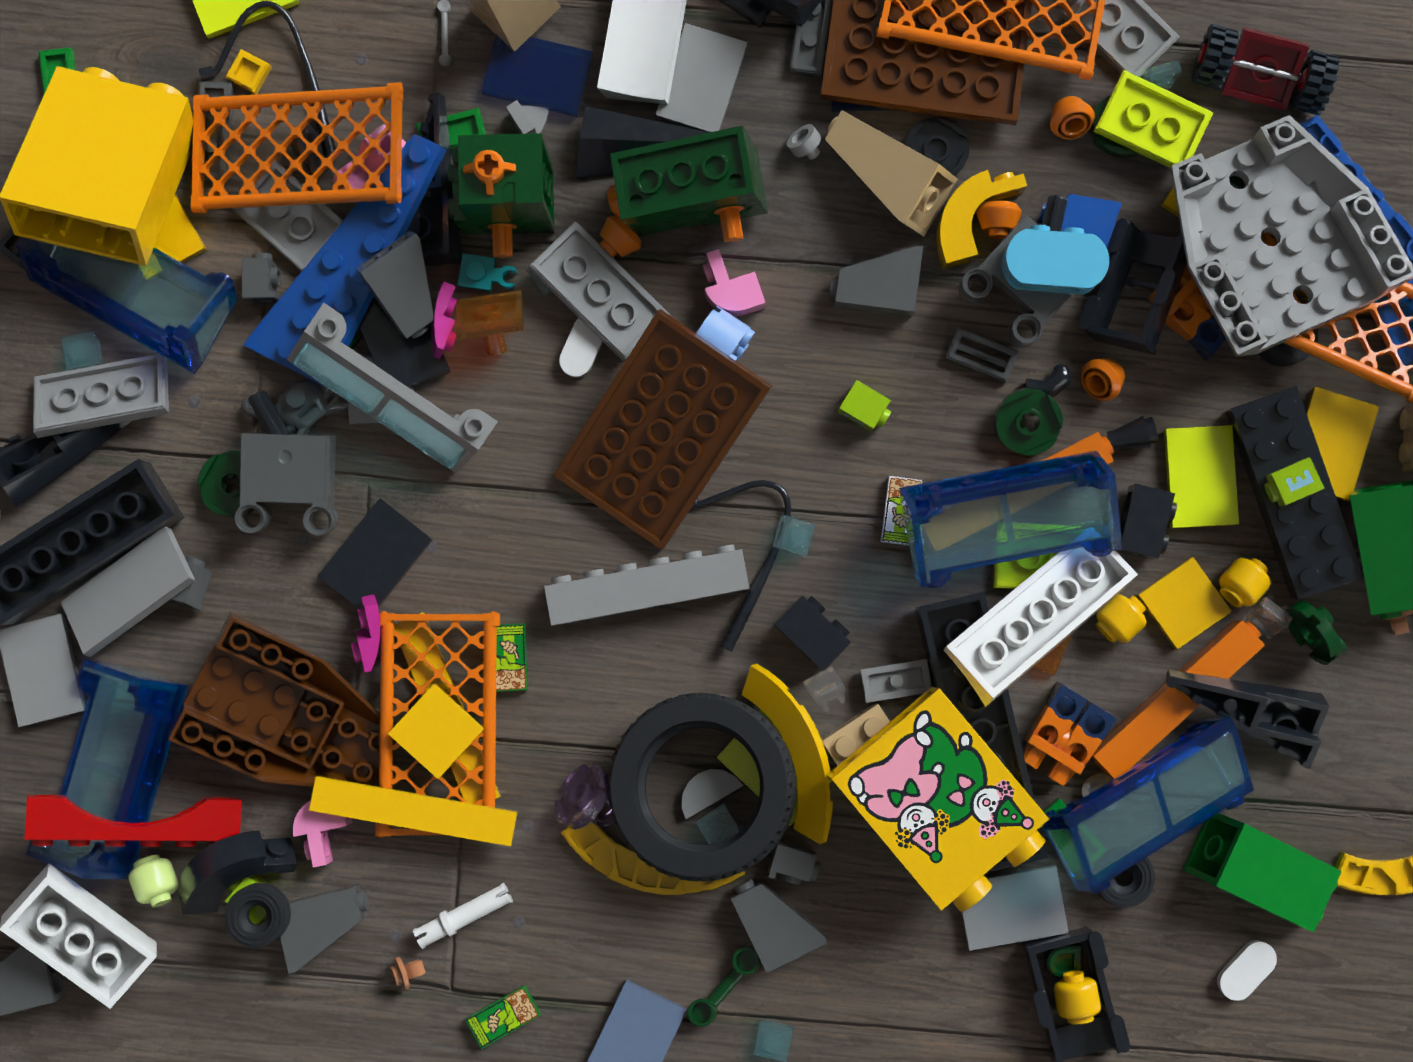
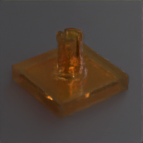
[455,290,524,355]

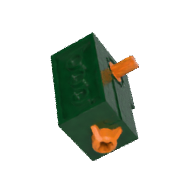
[607,125,768,242]
[448,133,555,258]

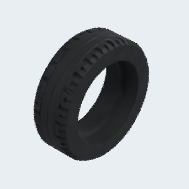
[607,693,797,882]

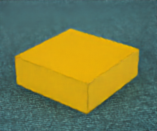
[225,49,272,95]

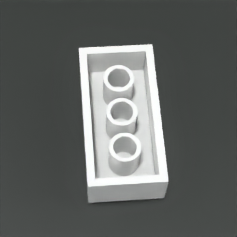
[0,863,157,1009]

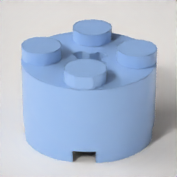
[696,306,755,361]

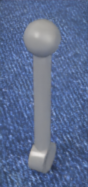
[437,0,451,67]

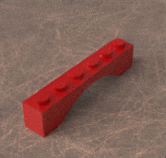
[24,794,242,847]

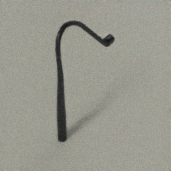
[199,1,336,158]
[691,480,792,652]

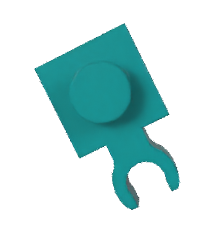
[457,253,518,293]

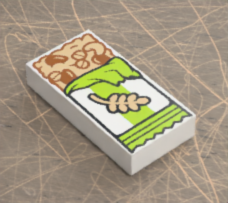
[880,476,922,546]

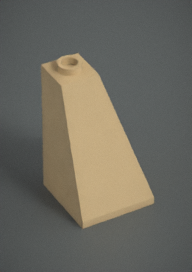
[468,0,561,52]
[825,110,958,237]

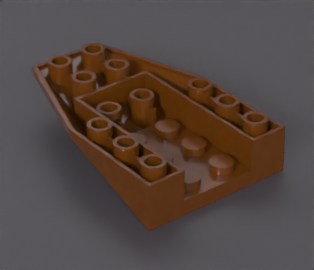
[168,612,396,787]

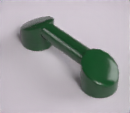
[688,947,761,1027]

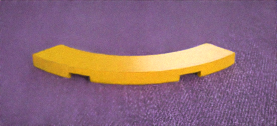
[742,664,833,844]
[561,813,745,895]
[1335,852,1413,895]

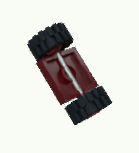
[1192,24,1340,115]

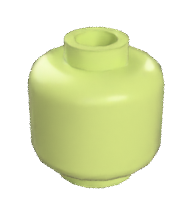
[128,854,179,908]

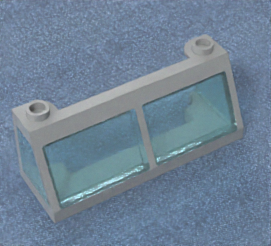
[287,303,498,473]

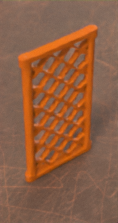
[876,0,1105,81]
[191,82,403,213]
[1211,233,1413,404]
[375,611,500,838]

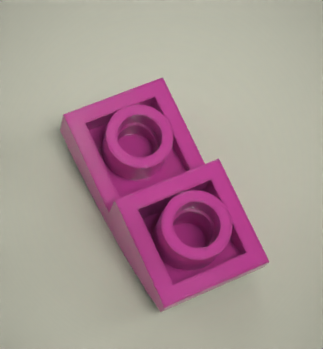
[431,281,458,360]
[351,594,380,672]

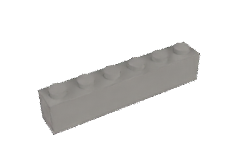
[544,545,750,626]

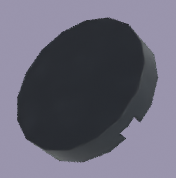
[904,117,969,176]

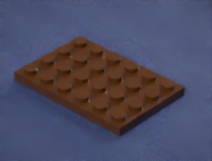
[820,0,1032,126]
[553,309,772,550]

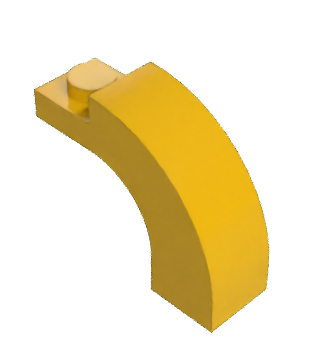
[936,170,1027,270]

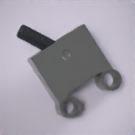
[958,195,1073,349]
[235,390,339,536]

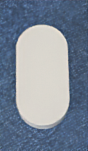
[559,318,603,378]
[1217,940,1277,1001]

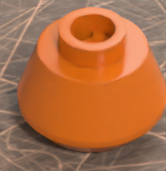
[1050,96,1095,139]
[976,201,1022,239]
[599,215,642,258]
[1081,358,1125,401]

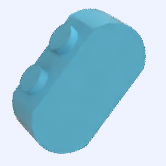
[1001,225,1109,295]

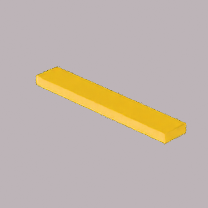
[394,612,501,804]
[309,776,518,846]

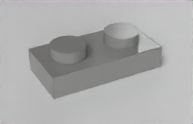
[860,659,931,703]

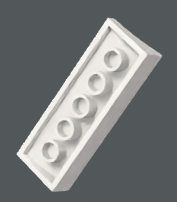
[597,0,687,104]
[944,525,1138,707]

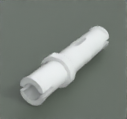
[413,882,513,949]

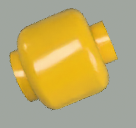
[1219,558,1271,608]
[1095,594,1147,644]
[1053,971,1101,1024]

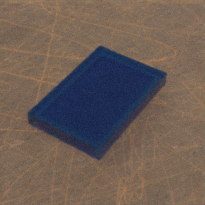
[481,34,593,117]

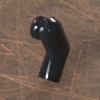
[1024,364,1072,397]

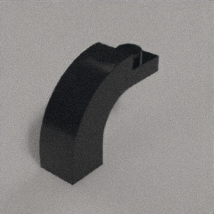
[178,830,297,915]

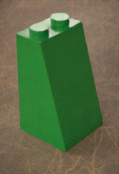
[1350,480,1413,619]
[1182,810,1342,933]

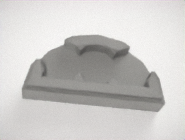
[682,768,744,819]

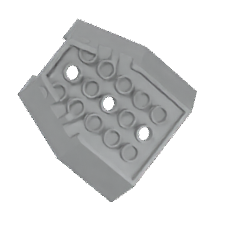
[1171,115,1413,357]

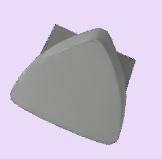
[506,100,549,134]

